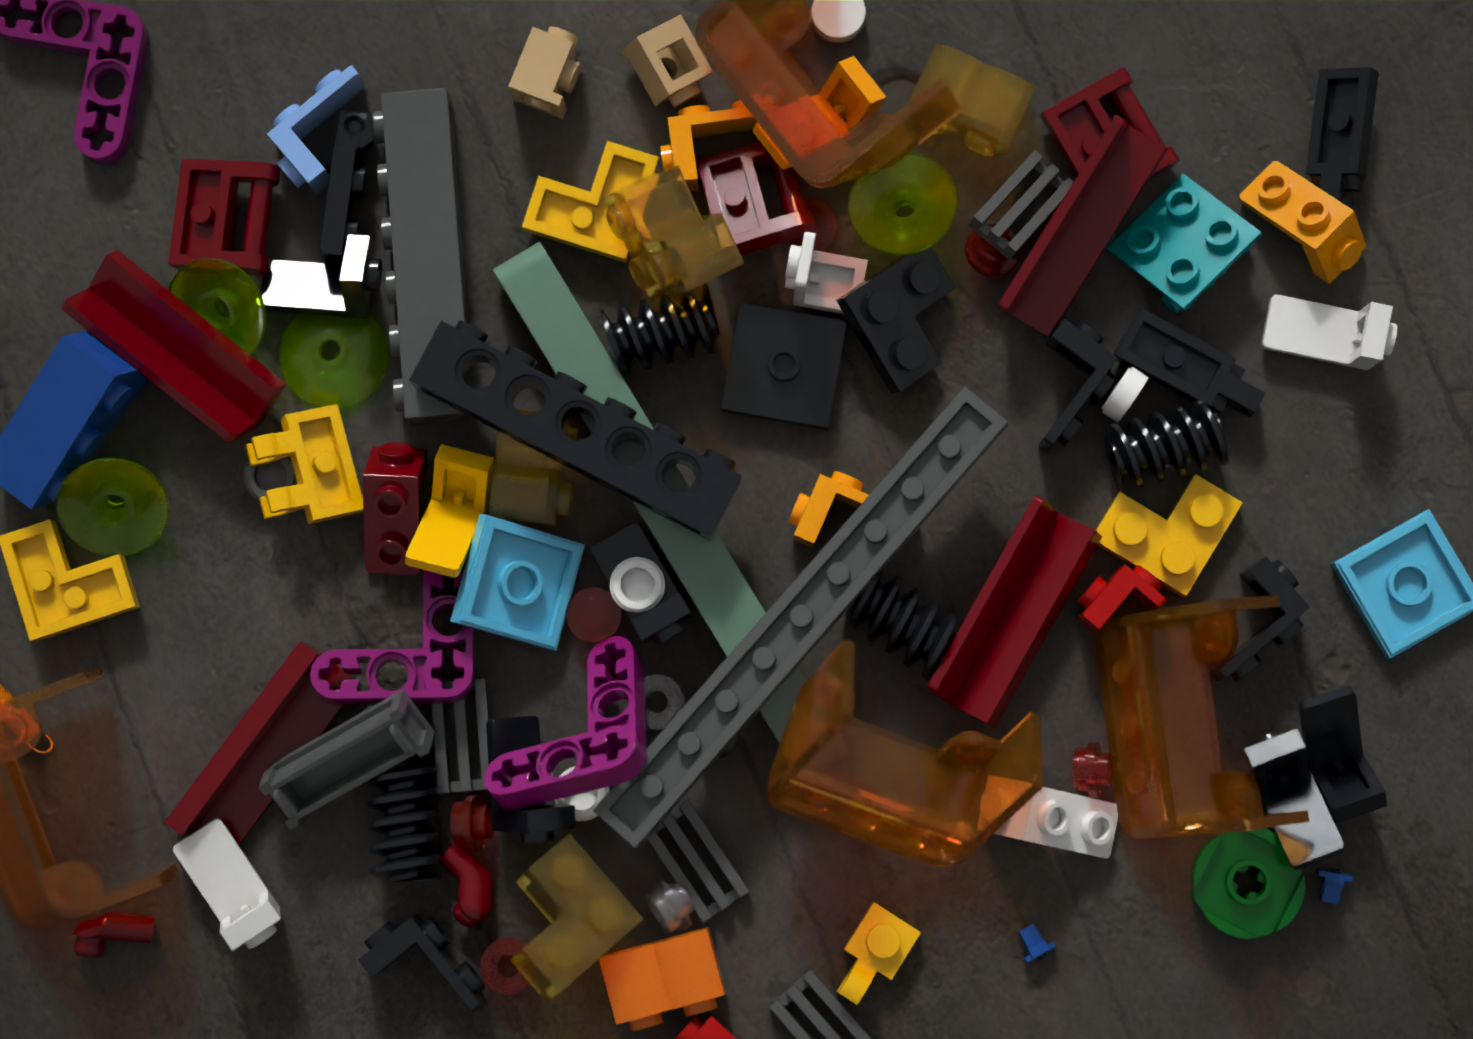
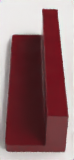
[997,115,1168,338]
[61,250,286,443]
[927,495,1102,729]
[164,642,355,846]

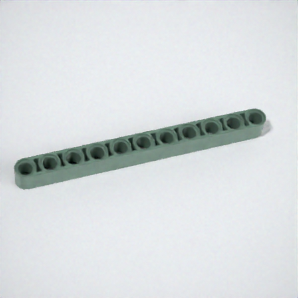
[492,241,849,781]

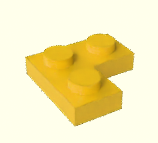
[522,141,660,263]
[1096,474,1243,597]
[0,519,140,642]

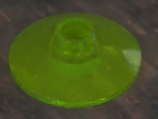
[848,152,958,255]
[168,257,267,355]
[279,313,389,408]
[56,457,170,557]

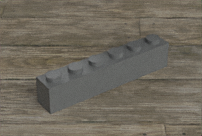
[373,88,475,425]

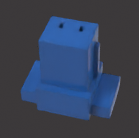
[1316,868,1353,904]
[1019,923,1056,963]

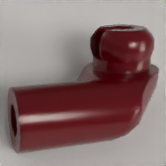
[438,841,493,927]
[73,911,155,958]

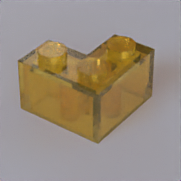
[604,165,744,297]
[511,833,643,1003]

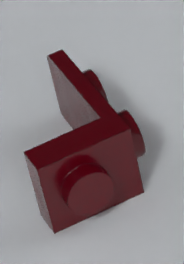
[362,442,427,575]

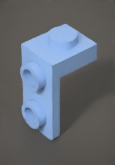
[267,66,365,195]

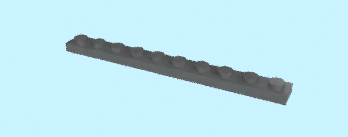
[593,386,1008,849]

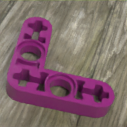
[0,0,149,164]
[310,556,475,705]
[484,636,646,810]

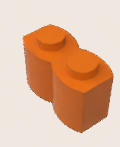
[599,927,726,1031]

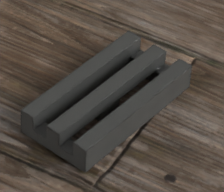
[968,150,1074,260]
[432,678,490,794]
[647,799,750,923]
[769,968,872,1039]

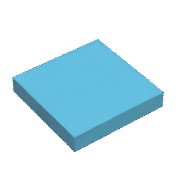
[1330,509,1473,660]
[450,514,585,651]

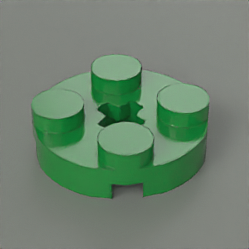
[1190,826,1306,939]

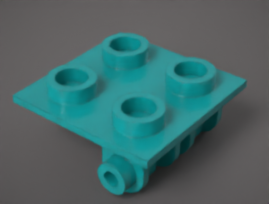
[1107,174,1262,314]

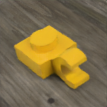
[836,902,921,1005]

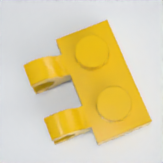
[245,404,363,525]

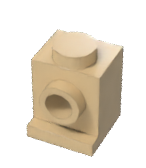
[620,14,713,108]
[508,26,581,119]

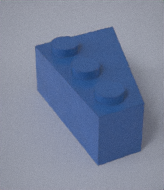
[0,331,149,510]

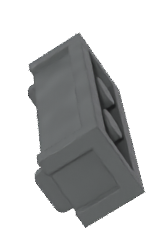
[258,689,435,830]

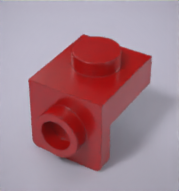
[1076,564,1167,632]

